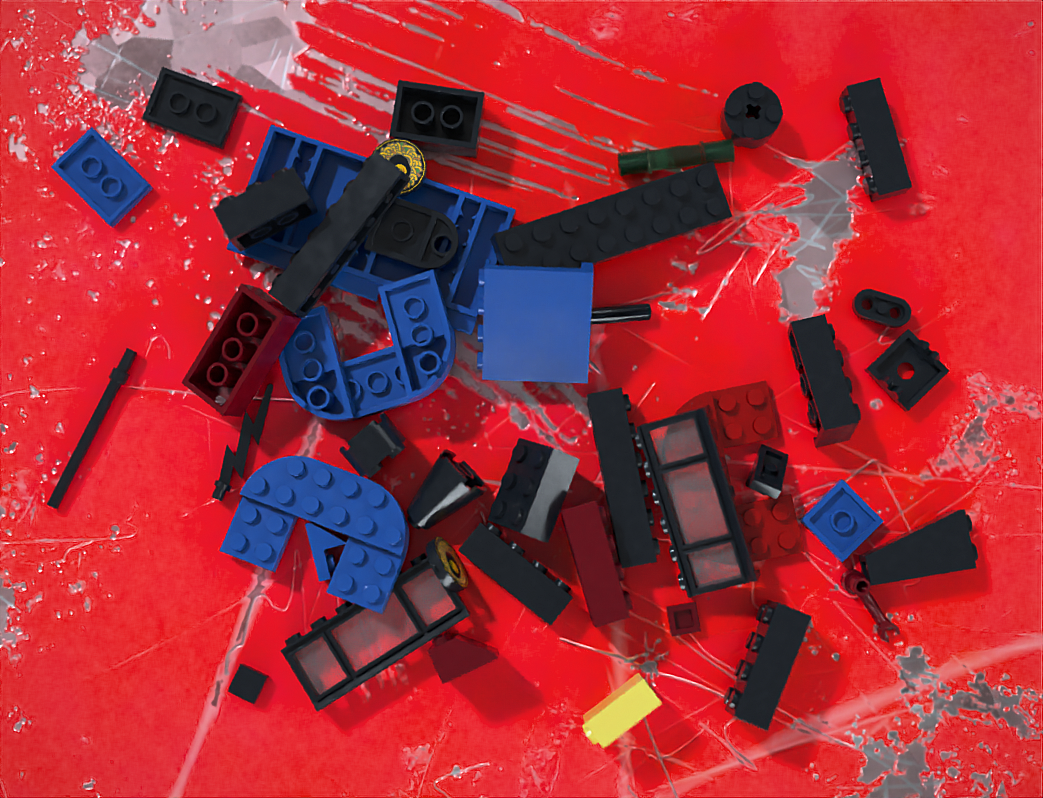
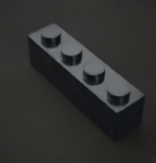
[839,78,912,202]
[458,522,573,626]

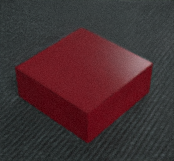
[665,602,701,636]

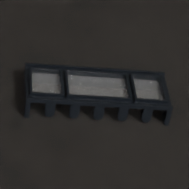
[635,405,761,598]
[280,553,471,712]

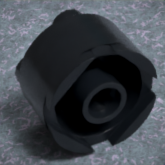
[720,82,783,149]
[339,412,406,478]

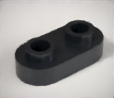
[852,289,911,328]

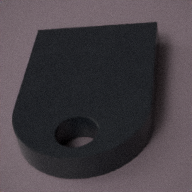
[364,198,459,270]

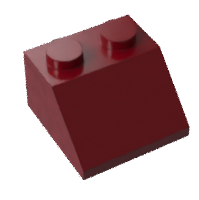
[427,632,499,684]

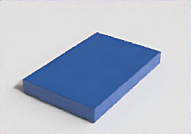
[51,127,153,228]

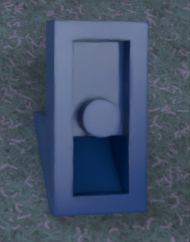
[305,523,347,582]

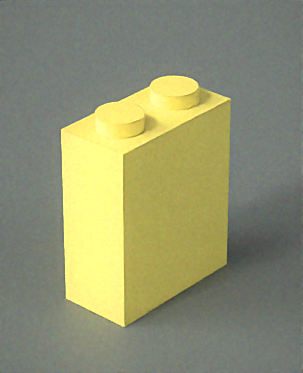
[582,673,662,749]

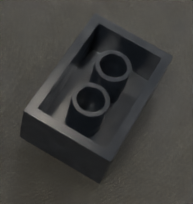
[389,80,485,158]
[213,167,318,252]
[488,438,580,543]

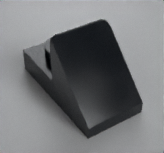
[746,444,789,499]

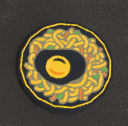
[371,138,427,197]
[426,536,469,593]

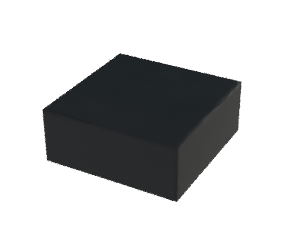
[228,663,269,704]

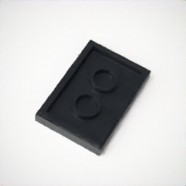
[142,67,244,150]

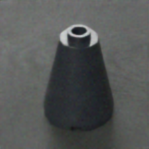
[406,449,487,530]

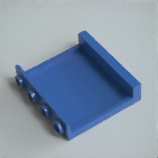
[477,259,594,384]

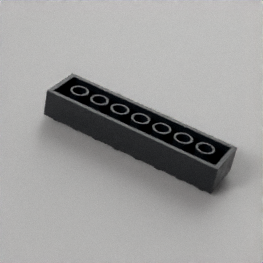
[490,161,732,268]

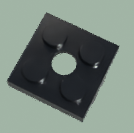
[865,329,949,412]

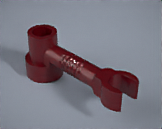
[840,569,900,642]

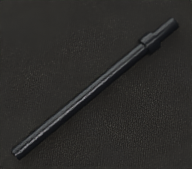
[47,348,137,509]

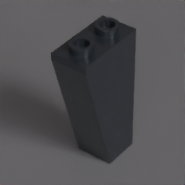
[859,509,978,586]

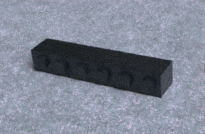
[268,151,411,318]
[586,388,660,569]

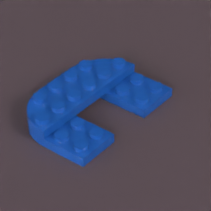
[278,270,456,422]
[219,456,409,614]

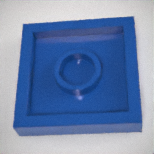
[799,479,884,562]

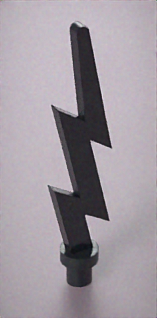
[211,384,273,501]

